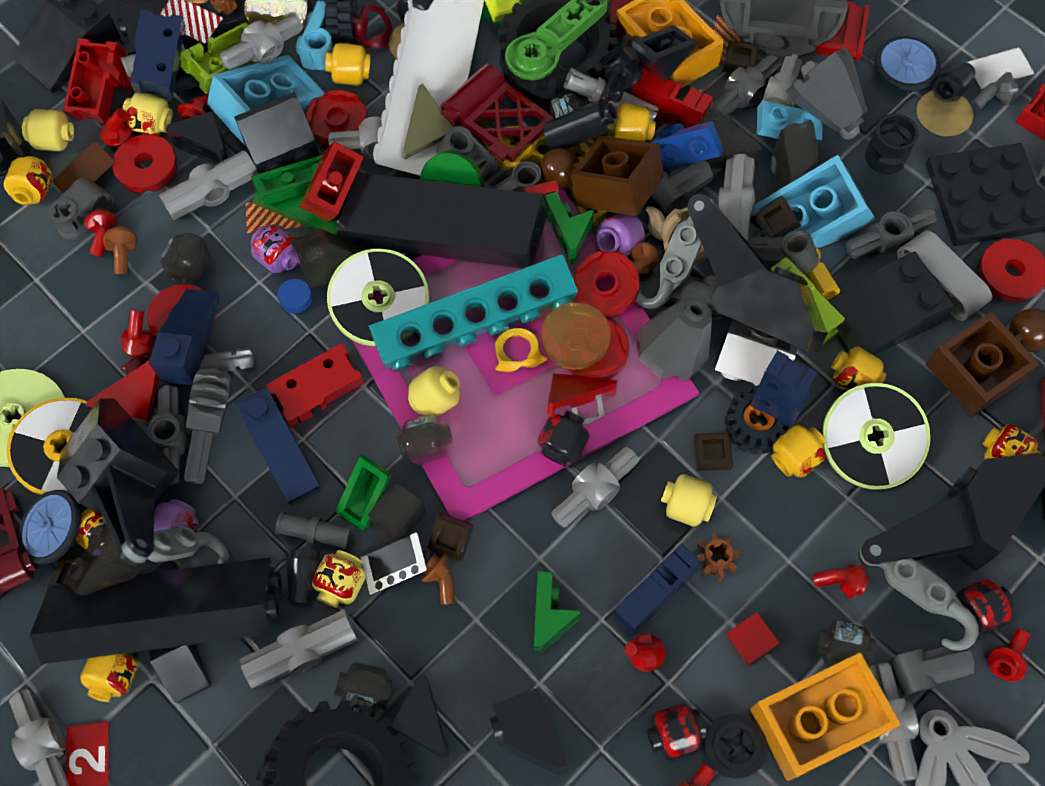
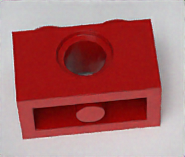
[299,141,364,222]

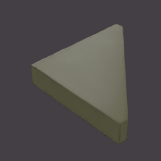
[402,84,453,160]

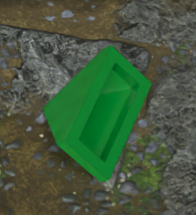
[335,454,392,532]

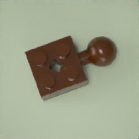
[540,136,664,216]
[926,308,1045,417]

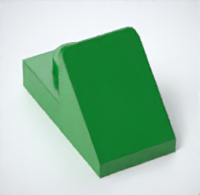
[544,191,594,266]
[534,572,581,654]

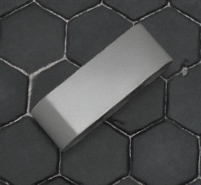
[897,230,992,321]

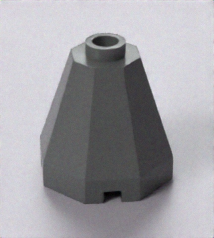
[786,47,868,133]
[637,297,712,381]

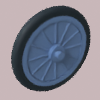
[874,36,941,91]
[19,490,81,565]

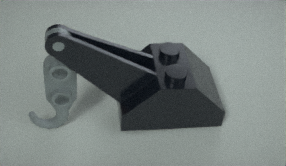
[636,194,828,352]
[57,398,230,567]
[858,453,1045,651]

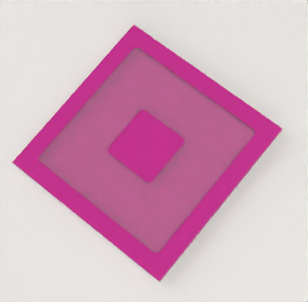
[352,190,700,521]

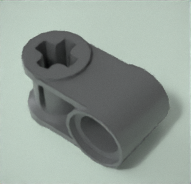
[437,126,499,179]
[47,177,114,241]

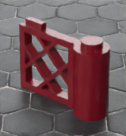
[440,64,554,163]
[0,488,38,594]

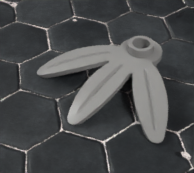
[915,710,1029,786]

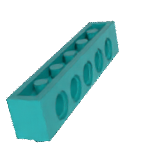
[369,254,578,372]

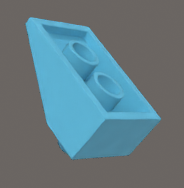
[207,55,324,145]
[754,155,876,248]

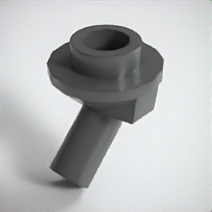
[971,72,1018,109]

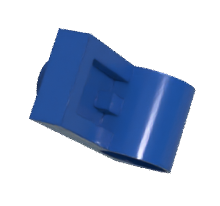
[651,121,724,170]

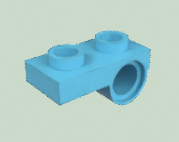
[296,0,333,70]
[757,100,822,154]

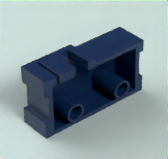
[130,10,186,98]
[750,350,818,428]
[614,543,701,636]

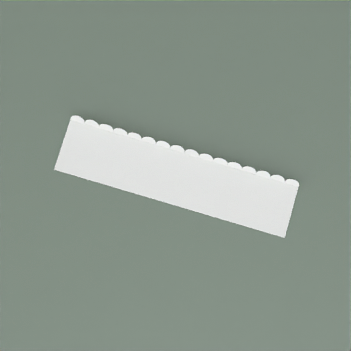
[373,0,484,175]

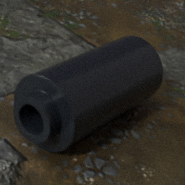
[544,99,618,149]

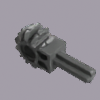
[183,368,230,484]

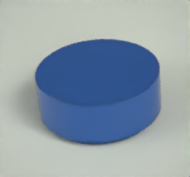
[277,279,313,314]

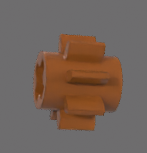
[696,533,741,582]

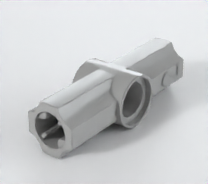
[159,150,258,220]
[719,154,755,241]
[240,610,358,690]

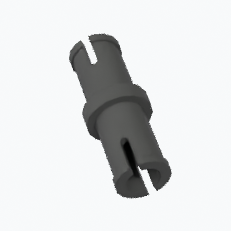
[275,511,352,550]

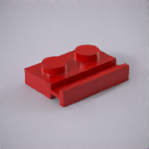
[815,1,870,62]

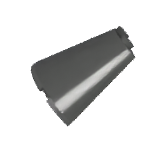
[720,0,848,57]

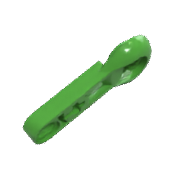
[505,0,608,81]

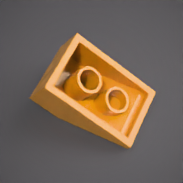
[616,0,724,88]
[750,652,901,781]

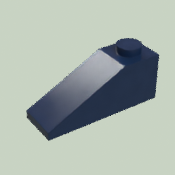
[149,289,220,385]
[235,387,320,504]

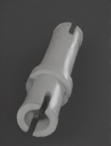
[564,68,658,121]

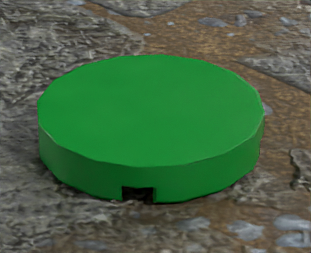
[420,150,484,187]

